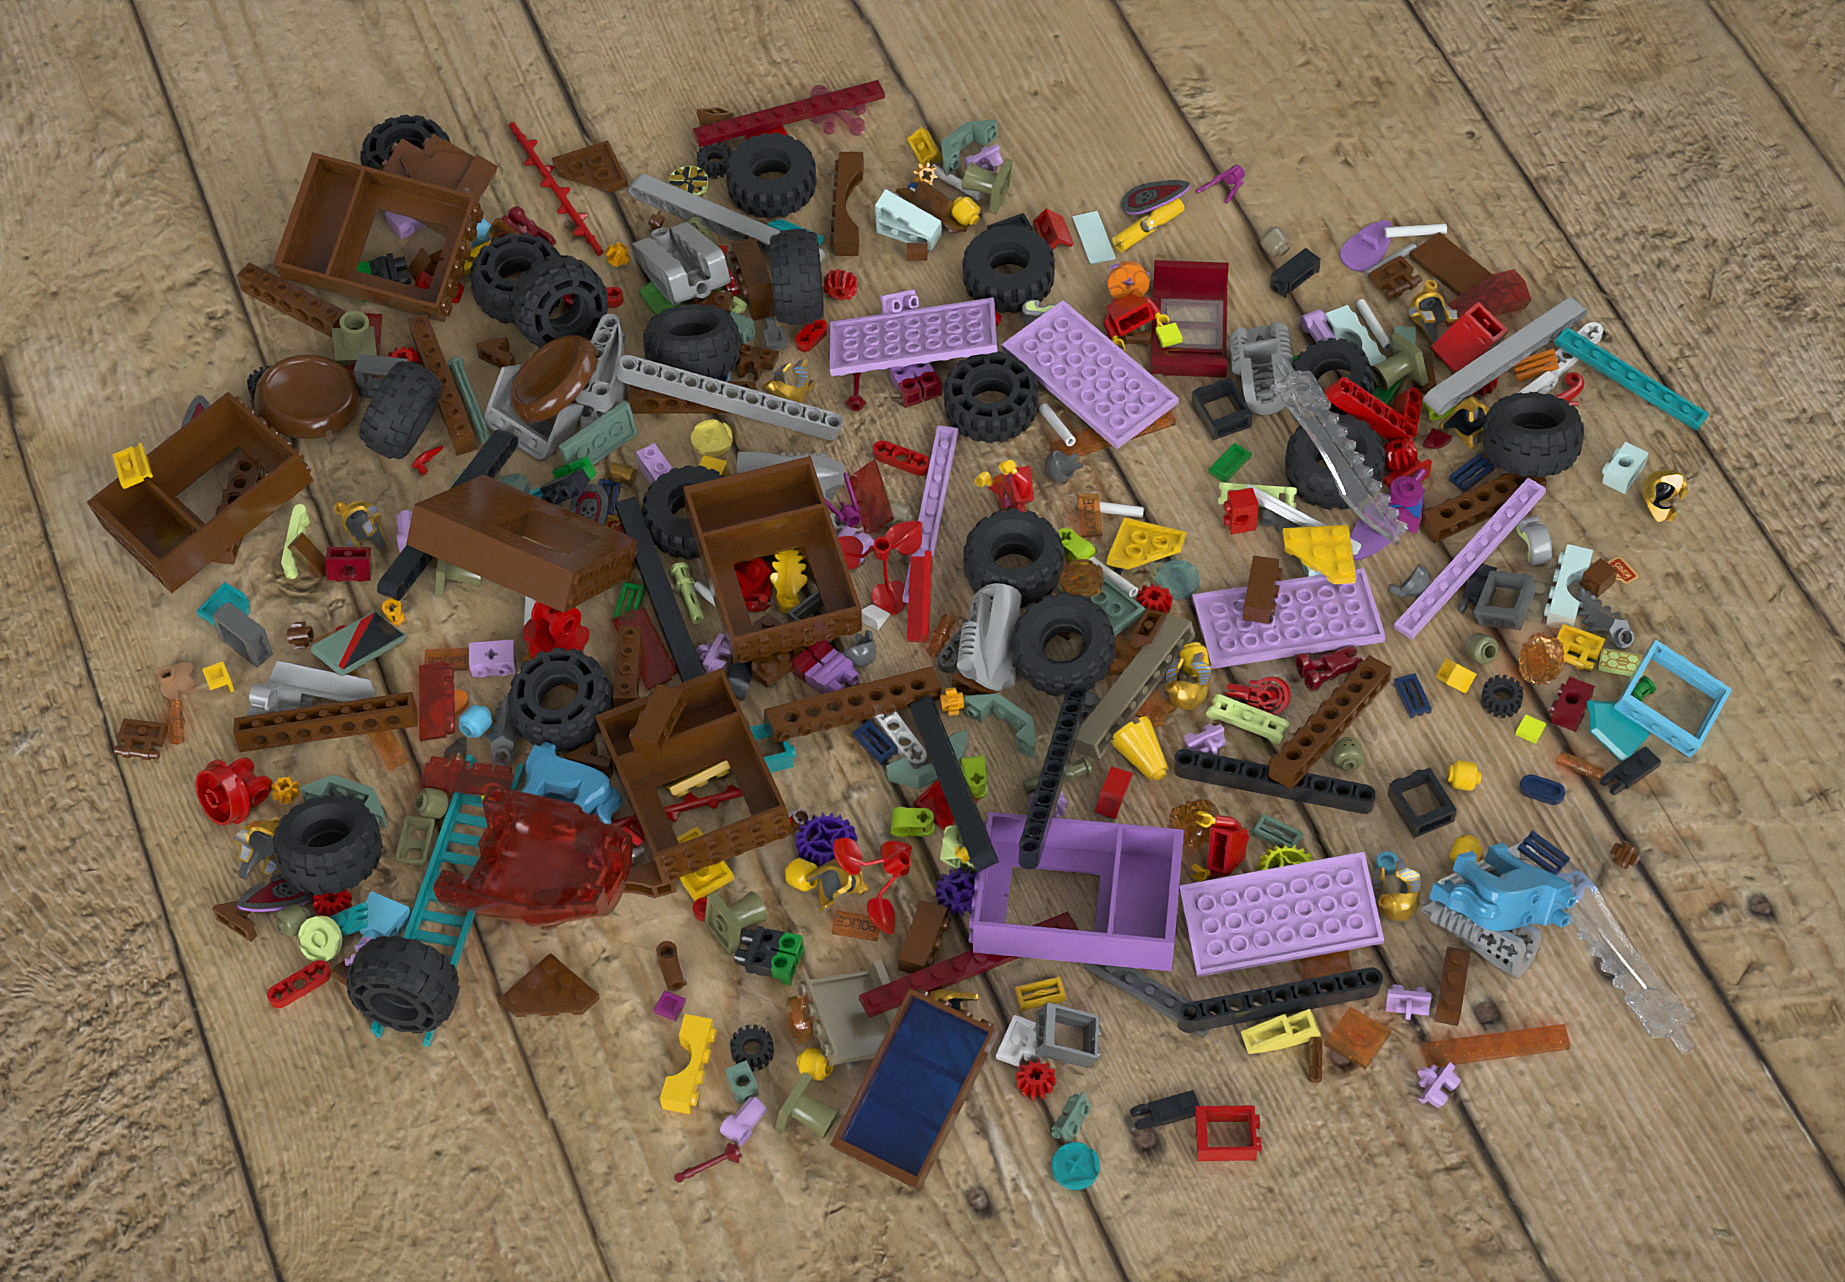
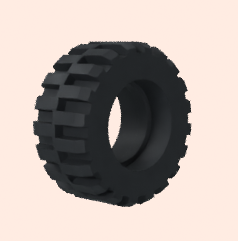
[1290,338,1375,417]

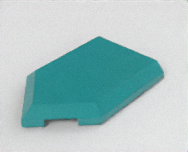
[1586,700,1651,762]

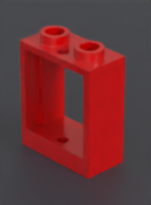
[1195,1105,1262,1161]

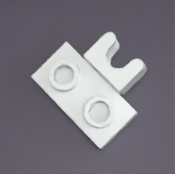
[996,1015,1041,1067]

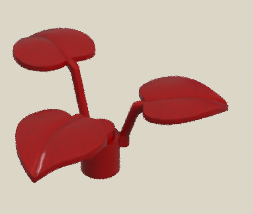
[838,521,922,615]
[833,838,912,935]

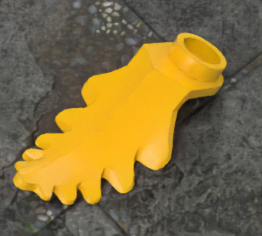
[770,549,808,614]

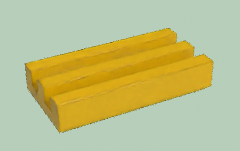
[1014,976,1066,1011]

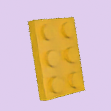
[677,826,734,901]

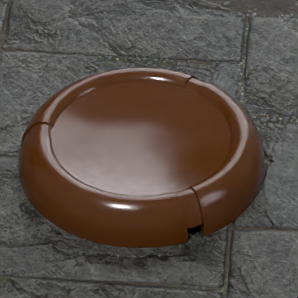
[510,335,598,423]
[254,355,361,439]

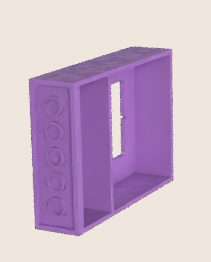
[969,812,1184,971]

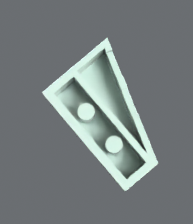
[875,189,942,251]

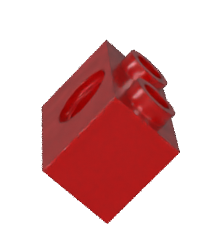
[1223,487,1258,535]

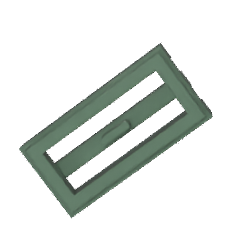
[1252,814,1304,849]

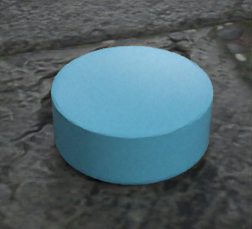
[1375,851,1399,875]

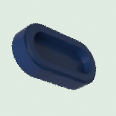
[1519,774,1565,805]

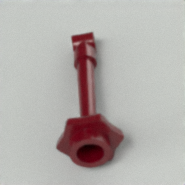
[845,372,866,411]
[674,1142,742,1183]

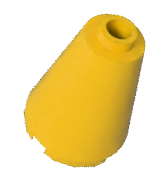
[1110,716,1168,781]

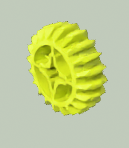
[1256,843,1316,871]

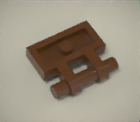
[1368,255,1422,300]
[114,718,168,760]

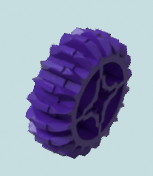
[795,812,858,867]

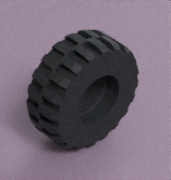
[726,133,817,219]
[962,225,1055,313]
[944,352,1038,443]
[642,465,726,560]

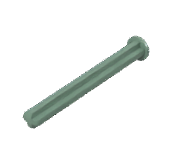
[448,357,490,443]

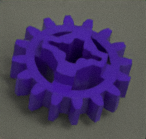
[936,867,978,916]

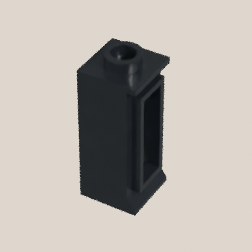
[1270,248,1321,298]

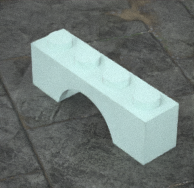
[1325,305,1387,366]
[1544,544,1593,629]

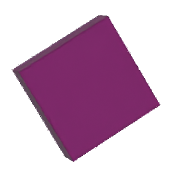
[654,990,686,1022]

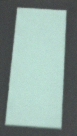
[1072,211,1116,265]

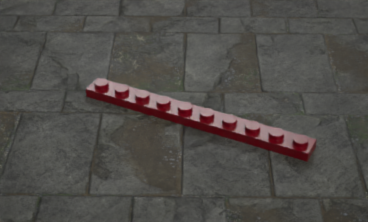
[693,80,885,148]
[859,911,1079,1018]

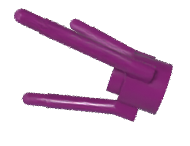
[1196,164,1245,203]
[825,472,861,527]

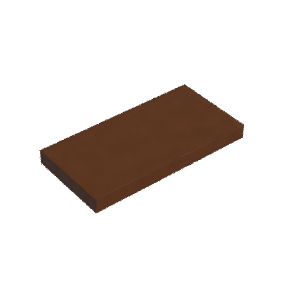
[1410,232,1498,304]

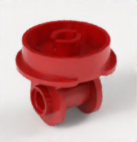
[523,601,589,658]
[195,757,273,825]

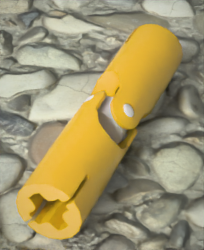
[1112,198,1184,253]

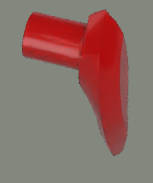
[411,445,444,476]
[745,595,771,612]

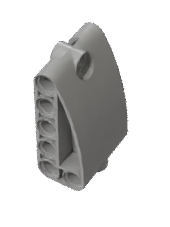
[631,221,731,306]
[575,314,628,429]

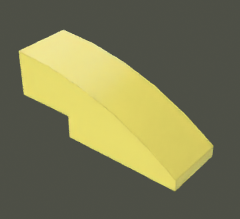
[1241,1009,1321,1054]

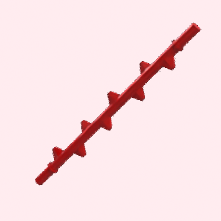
[508,122,604,256]
[549,785,743,845]

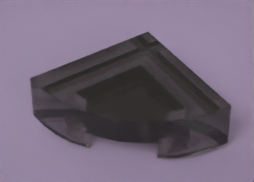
[444,736,467,761]

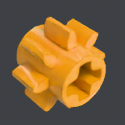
[912,161,938,185]
[605,242,631,267]
[940,688,964,716]
[271,776,300,805]

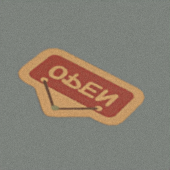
[1607,556,1639,584]

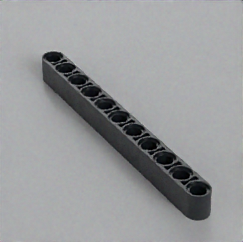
[377,429,519,601]
[614,497,704,683]
[1018,685,1086,869]
[909,695,999,873]

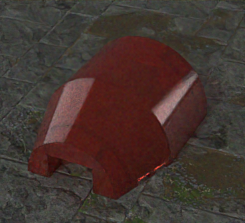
[433,785,633,927]

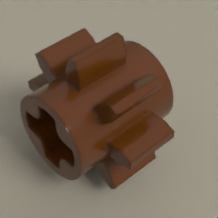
[287,621,314,649]
[1610,840,1641,869]

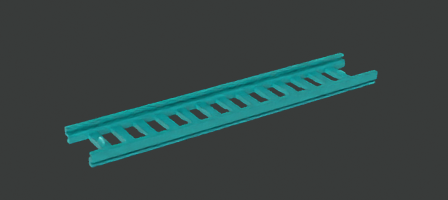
[370,754,525,1047]

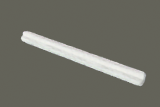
[1245,484,1361,555]

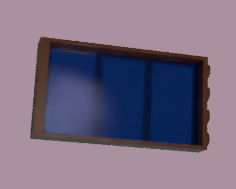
[830,988,999,1191]

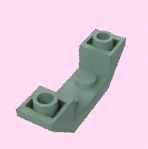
[941,120,998,176]
[964,694,1036,759]
[886,730,969,789]
[301,775,388,828]

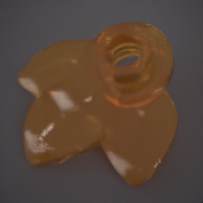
[1135,691,1176,727]

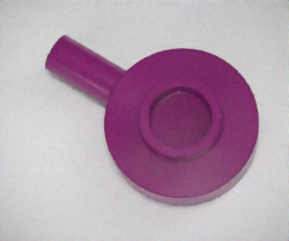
[1389,468,1426,507]

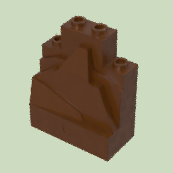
[380,134,498,238]

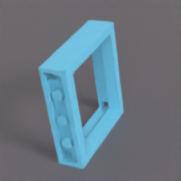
[1613,640,1732,758]

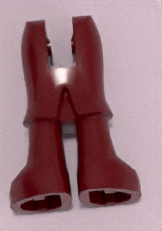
[495,206,556,246]
[1295,645,1364,691]

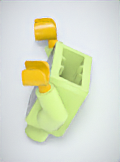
[940,825,976,872]

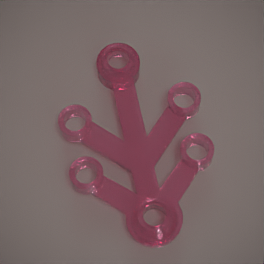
[810,85,866,136]

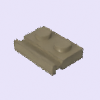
[1511,580,1552,624]

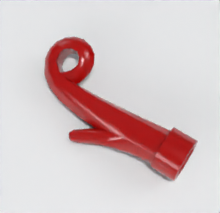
[1555,372,1585,406]

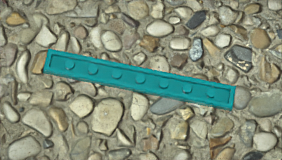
[1554,327,1710,431]

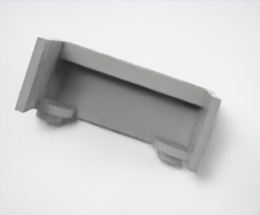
[484,365,584,459]

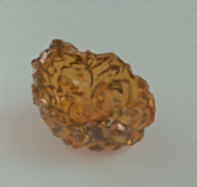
[1518,632,1564,686]
[1168,799,1219,850]

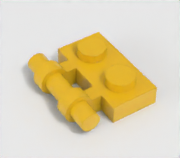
[1549,624,1605,672]

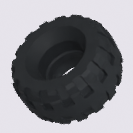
[360,114,451,171]
[770,229,824,325]
[470,233,564,325]
[511,255,608,348]
[643,304,740,379]
[359,361,442,460]
[1483,392,1584,478]
[1285,412,1385,510]
[963,509,1064,608]
[1012,592,1116,697]
[507,648,614,752]
[272,795,383,895]
[346,935,460,1033]

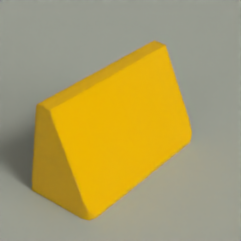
[907,127,942,165]

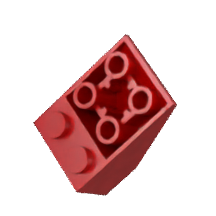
[1430,302,1509,373]

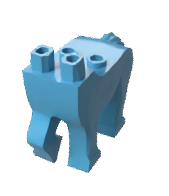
[506,742,623,856]
[1429,842,1578,931]

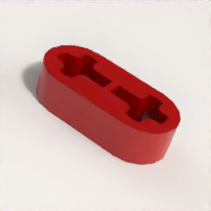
[795,319,828,352]

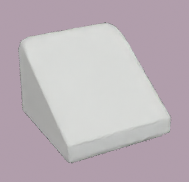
[862,604,890,631]

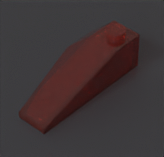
[1446,269,1531,327]

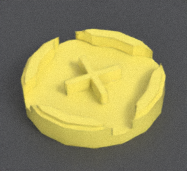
[690,419,733,457]

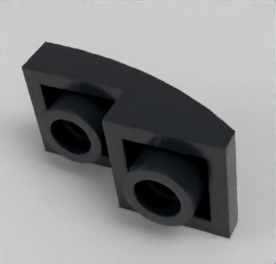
[726,659,752,701]

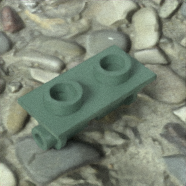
[1051,1092,1092,1144]

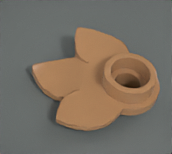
[155,662,197,700]

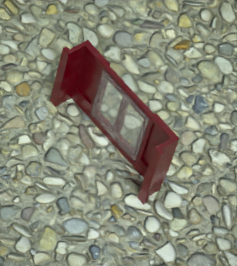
[1150,260,1229,378]

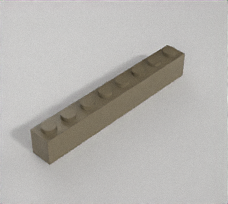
[1075,614,1196,760]

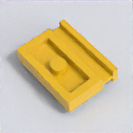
[112,442,153,489]

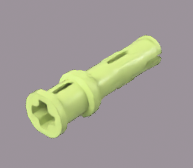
[670,562,705,624]

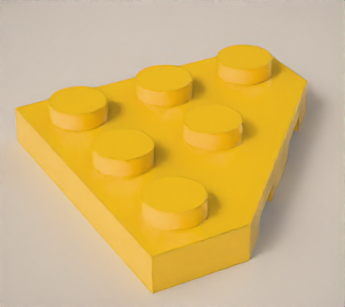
[1107,517,1187,570]
[1282,525,1356,584]

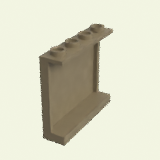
[797,960,914,1066]

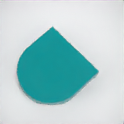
[196,582,250,626]

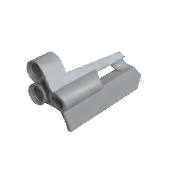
[247,660,376,716]

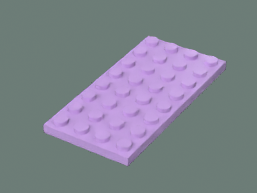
[830,298,997,376]
[1002,300,1179,449]
[1192,568,1386,669]
[1179,852,1384,977]

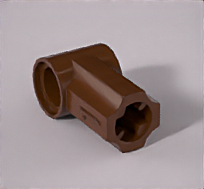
[656,941,687,991]

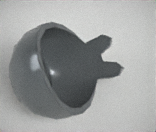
[1044,450,1084,482]
[1388,564,1430,598]
[843,630,877,666]

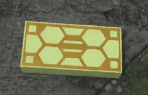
[1598,648,1645,678]

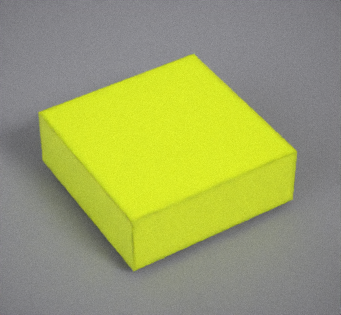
[1156,323,1183,347]
[1515,714,1546,744]

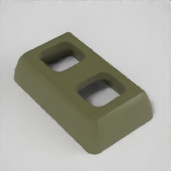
[395,816,435,866]

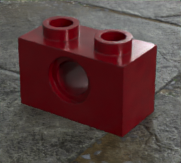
[325,547,373,582]
[1549,676,1595,732]

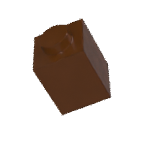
[1581,558,1618,598]

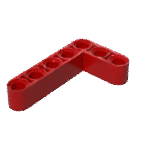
[1325,377,1422,442]

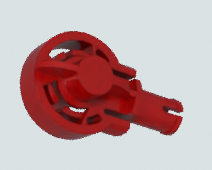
[1226,676,1292,715]

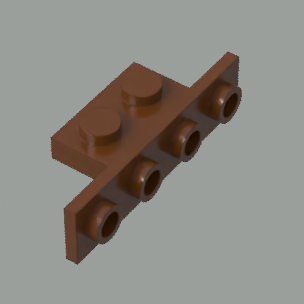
[896,181,967,234]

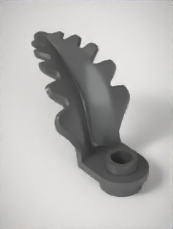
[1577,588,1634,648]
[485,696,523,767]

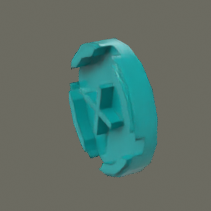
[1052,1142,1100,1190]

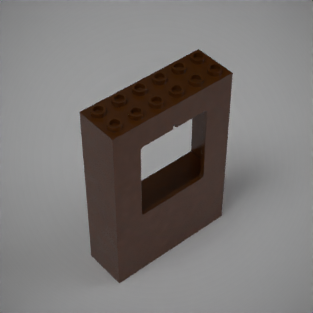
[273,152,484,322]
[86,392,314,594]
[684,456,862,663]
[406,474,638,613]
[595,668,793,884]

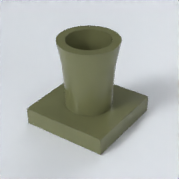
[962,158,1013,215]
[332,311,377,365]
[1371,332,1429,391]
[435,559,482,597]
[704,891,767,956]
[775,1072,840,1139]

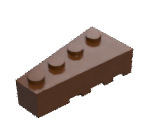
[729,238,776,321]

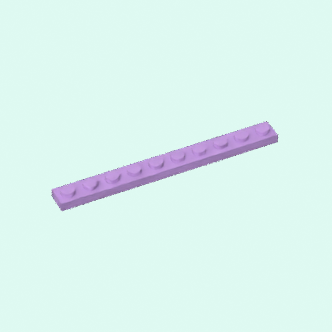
[903,425,958,603]
[1394,478,1546,640]

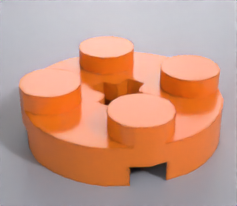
[1108,261,1149,299]

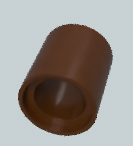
[907,242,928,261]

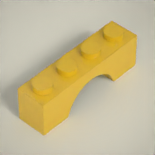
[660,1014,717,1114]

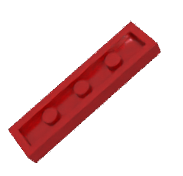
[907,551,933,643]

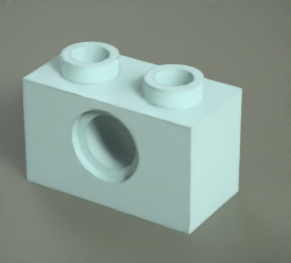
[1602,442,1648,494]

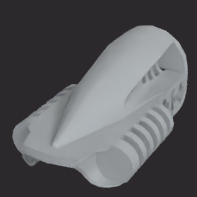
[1229,322,1293,415]
[737,452,845,502]
[957,583,1022,691]
[1421,899,1541,978]

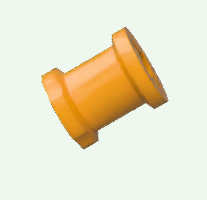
[382,598,405,626]

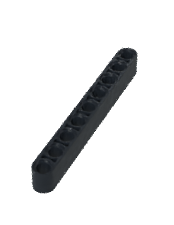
[1174,749,1376,814]
[1177,967,1383,1033]

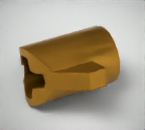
[609,462,637,485]

